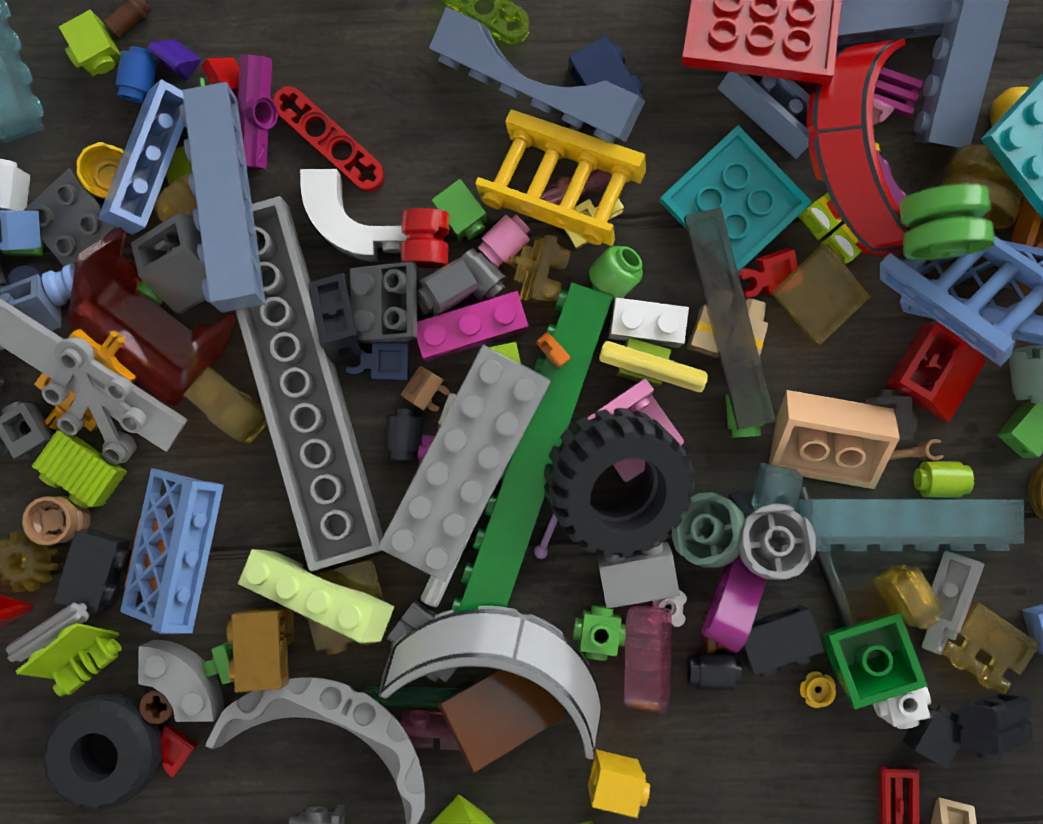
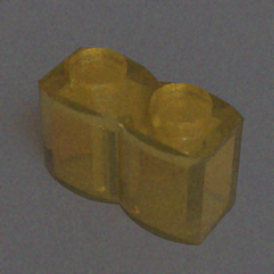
[872,564,944,629]

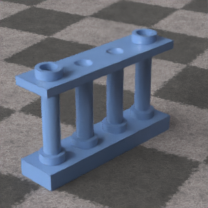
[880,236,1043,367]

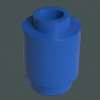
[115,46,158,103]

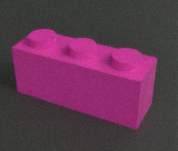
[417,291,528,362]

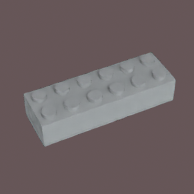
[378,345,551,582]

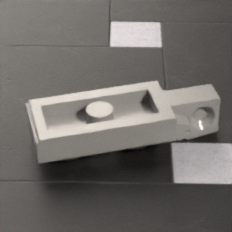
[920,550,985,655]

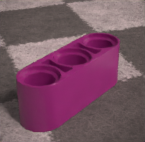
[702,555,767,653]

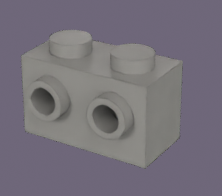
[597,541,680,609]

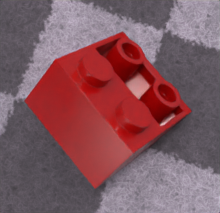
[886,320,986,423]

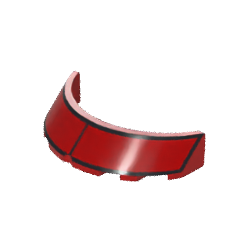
[807,38,912,258]

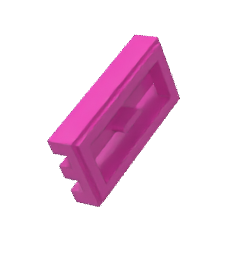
[874,67,924,118]

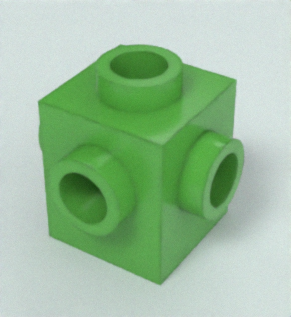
[573,605,627,660]

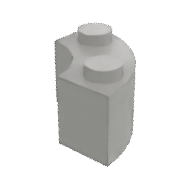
[138,640,225,722]

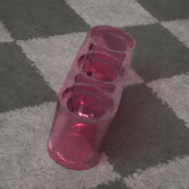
[625,604,672,714]

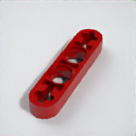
[273,86,385,193]

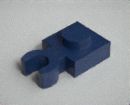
[346,343,410,381]

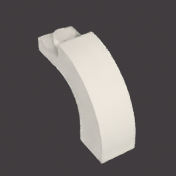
[300,169,407,262]

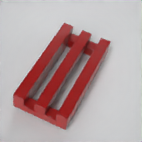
[879,766,920,824]

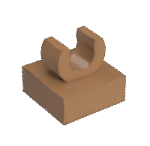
[401,366,449,411]

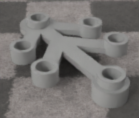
[42,337,147,464]

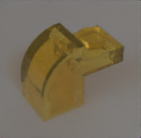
[184,367,267,443]

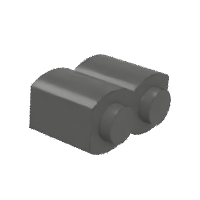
[417,258,478,318]

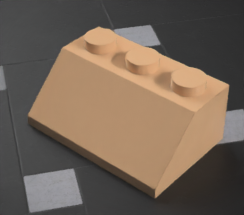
[768,390,900,489]

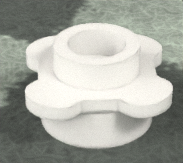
[649,591,687,627]

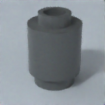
[461,248,506,302]

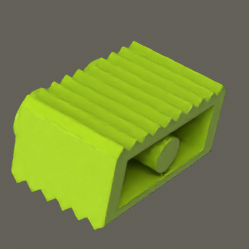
[32,430,127,509]

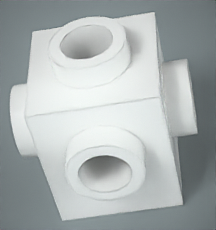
[873,687,931,729]

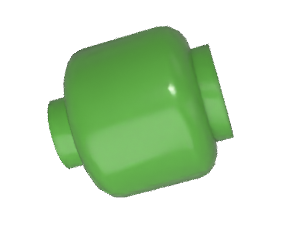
[589,246,643,300]

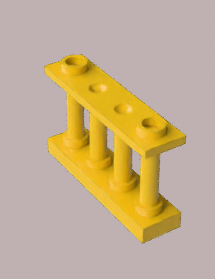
[475,109,646,246]

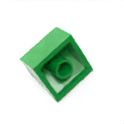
[820,613,928,709]

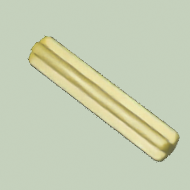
[599,341,708,393]

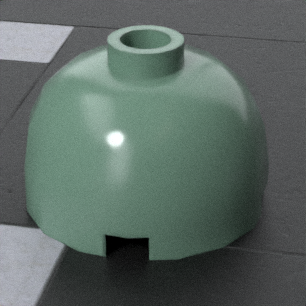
[671,492,745,568]

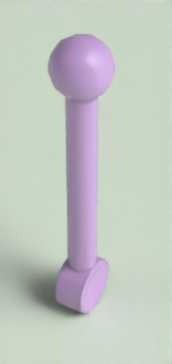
[534,513,558,559]

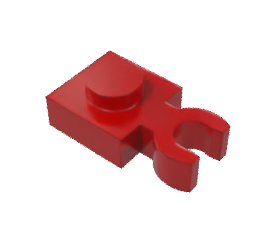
[735,248,801,298]

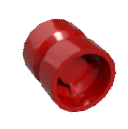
[400,208,450,268]

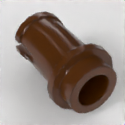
[104,0,152,38]

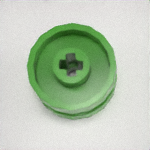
[899,184,995,260]

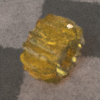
[153,172,197,223]
[0,531,60,593]

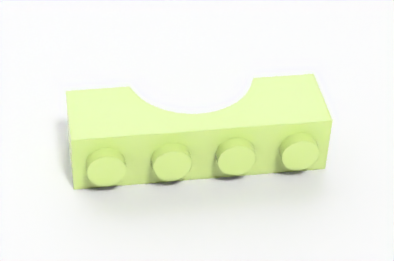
[238,549,394,643]

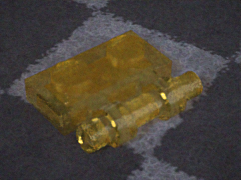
[942,601,1040,694]

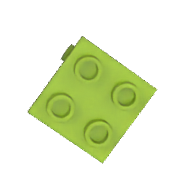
[16,623,122,697]

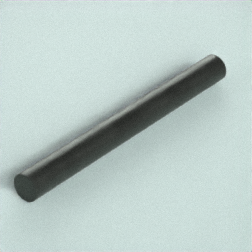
[792,486,857,627]

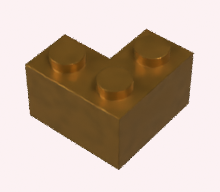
[227,606,295,692]

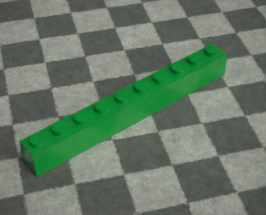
[451,282,613,612]

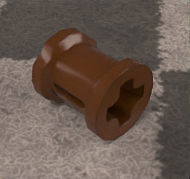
[139,690,174,724]

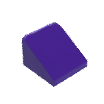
[148,40,201,80]

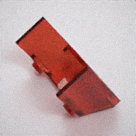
[68,227,236,406]

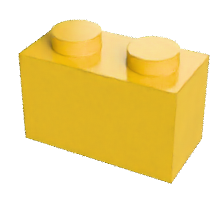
[588,749,650,818]

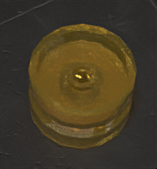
[939,145,1025,229]

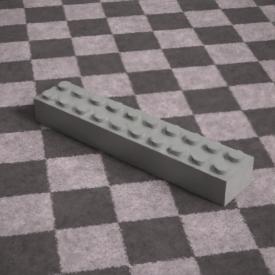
[236,196,384,572]

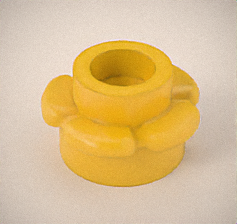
[800,671,836,708]

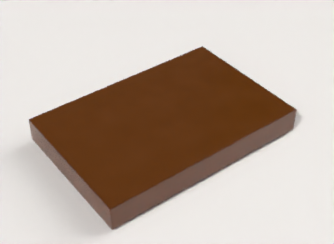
[438,669,566,773]

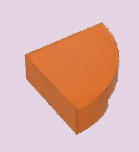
[536,333,571,369]

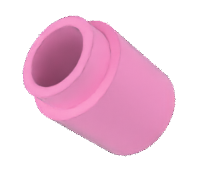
[477,214,530,268]

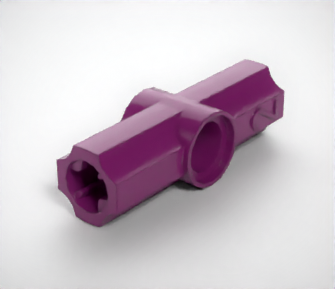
[237,54,278,170]

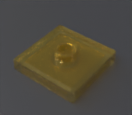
[771,244,870,346]

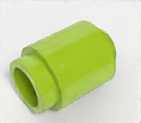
[913,461,974,498]

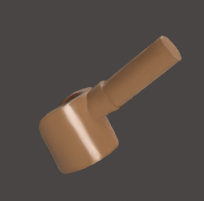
[889,439,943,461]

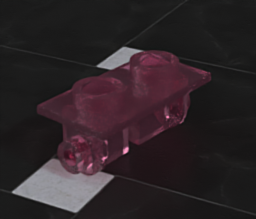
[400,710,460,750]

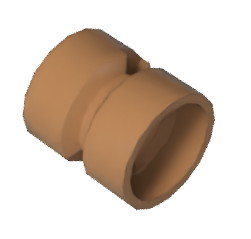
[22,495,91,545]

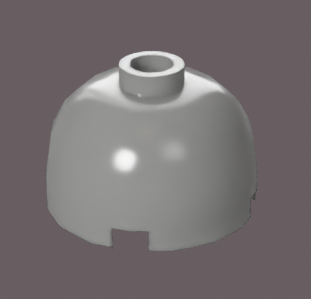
[739,504,816,580]

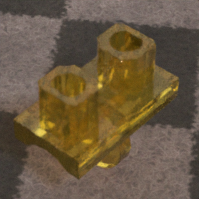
[507,235,571,302]

